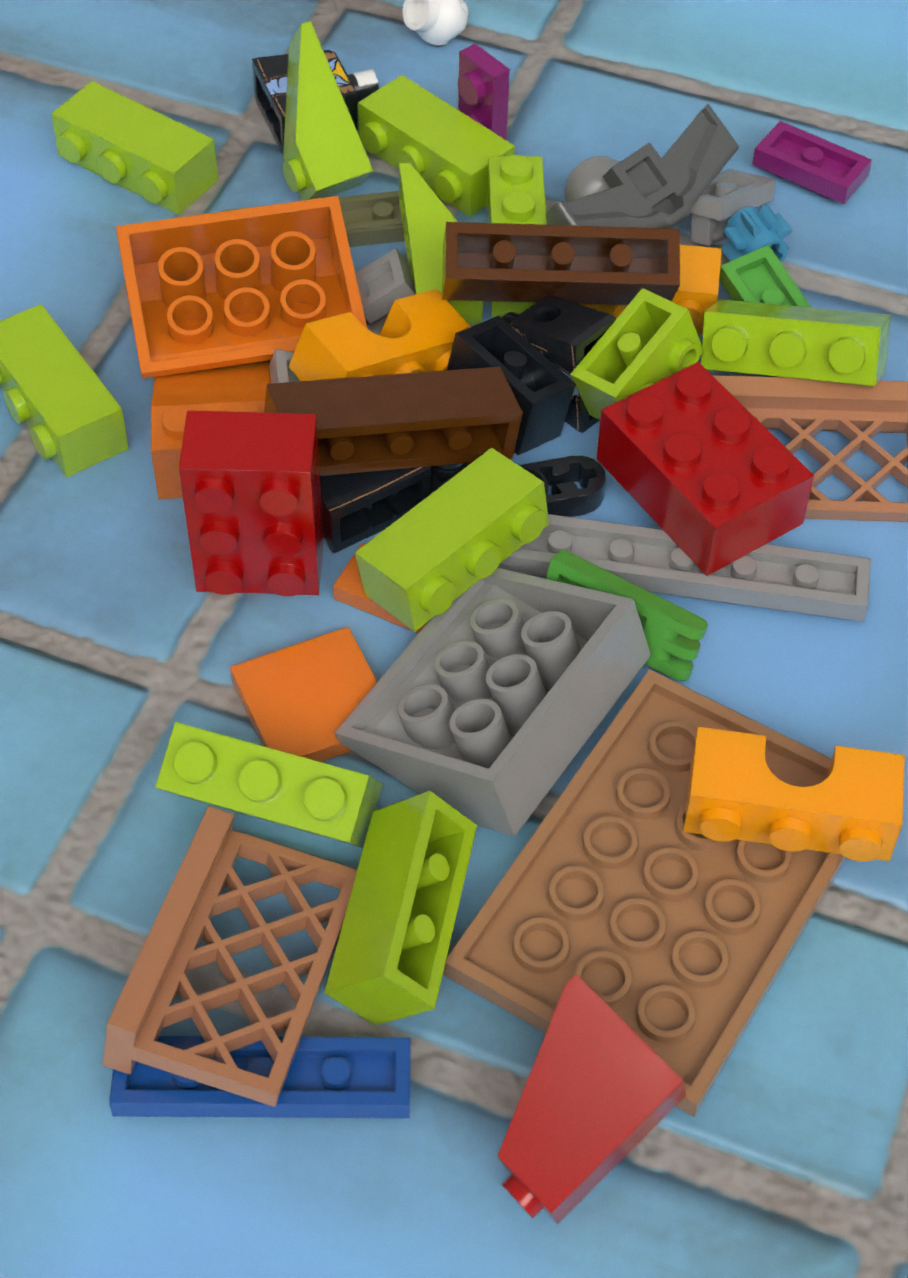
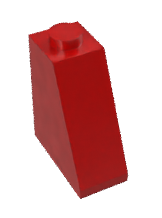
[498,974,686,1224]

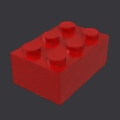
[596,362,814,576]
[179,410,324,597]

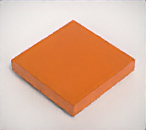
[230,627,377,762]

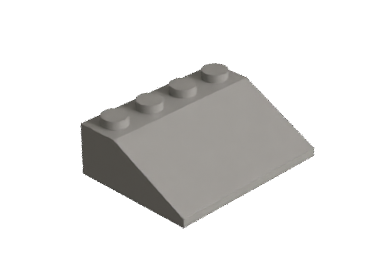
[335,568,651,837]

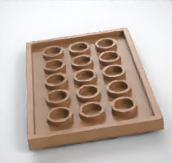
[443,669,846,1117]

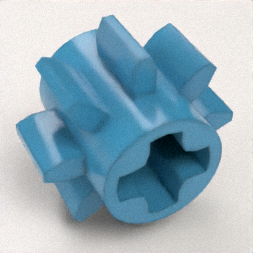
[721,204,792,263]

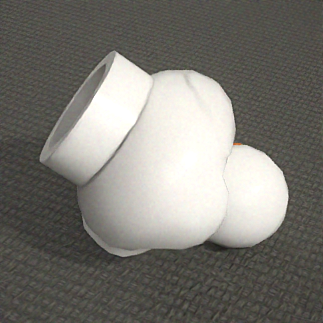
[403,0,469,46]

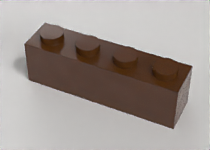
[442,222,680,305]
[264,366,523,476]

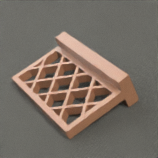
[713,375,908,522]
[102,806,357,1107]

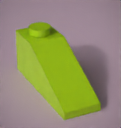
[283,21,373,200]
[399,163,488,325]

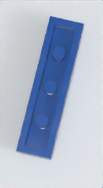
[109,1036,411,1118]

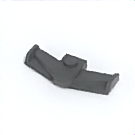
[546,103,739,228]

